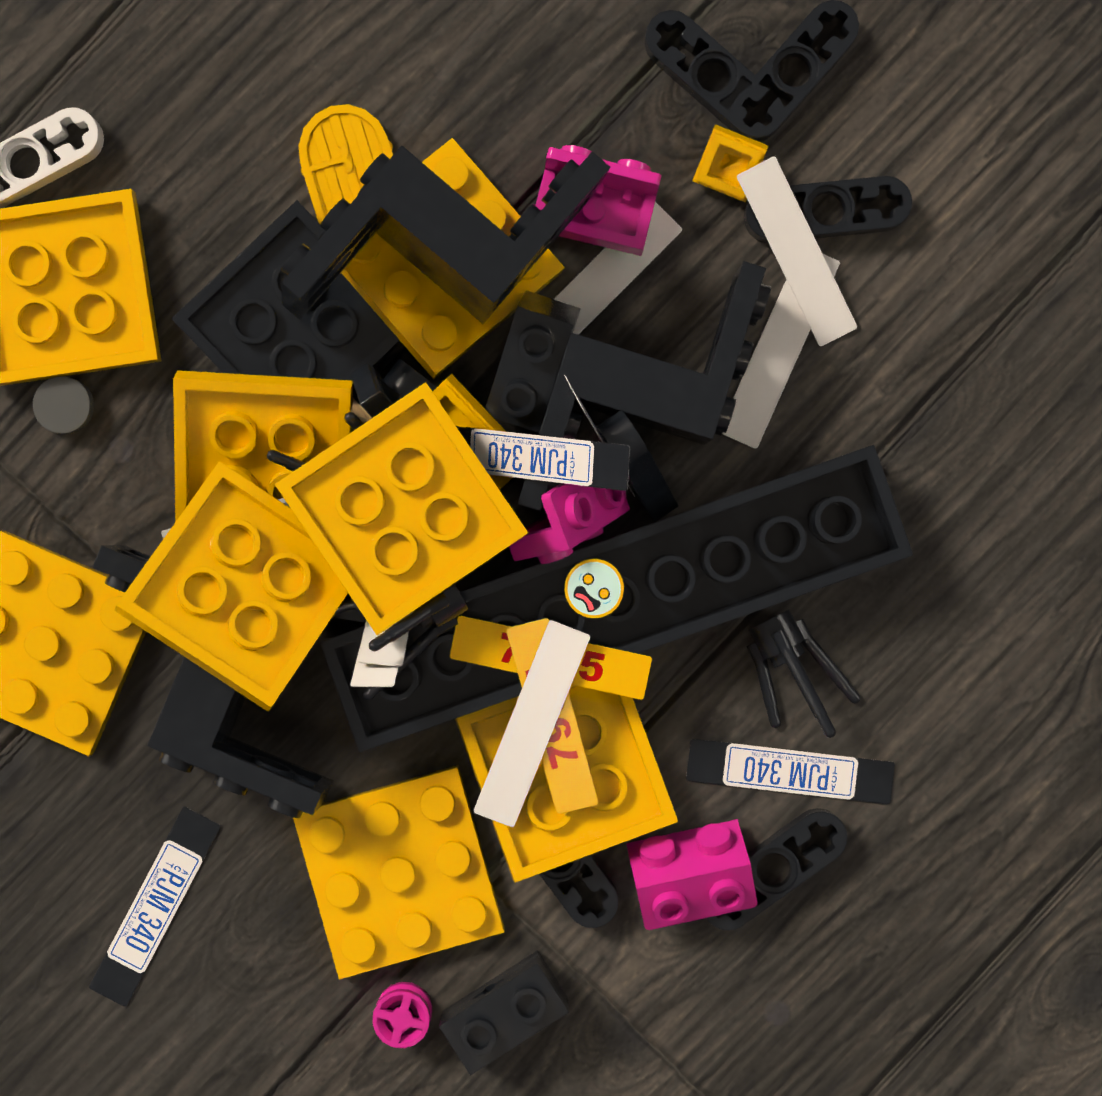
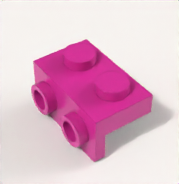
[535,145,662,256]
[509,483,630,564]
[626,819,757,930]

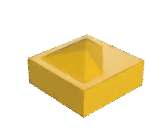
[692,124,768,202]

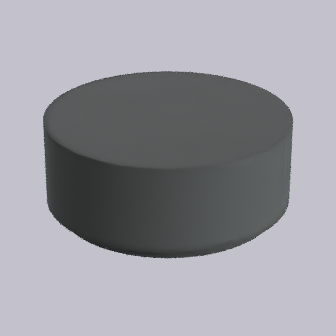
[33,376,94,434]

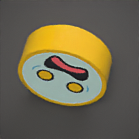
[564,559,624,618]

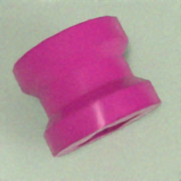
[372,982,432,1048]

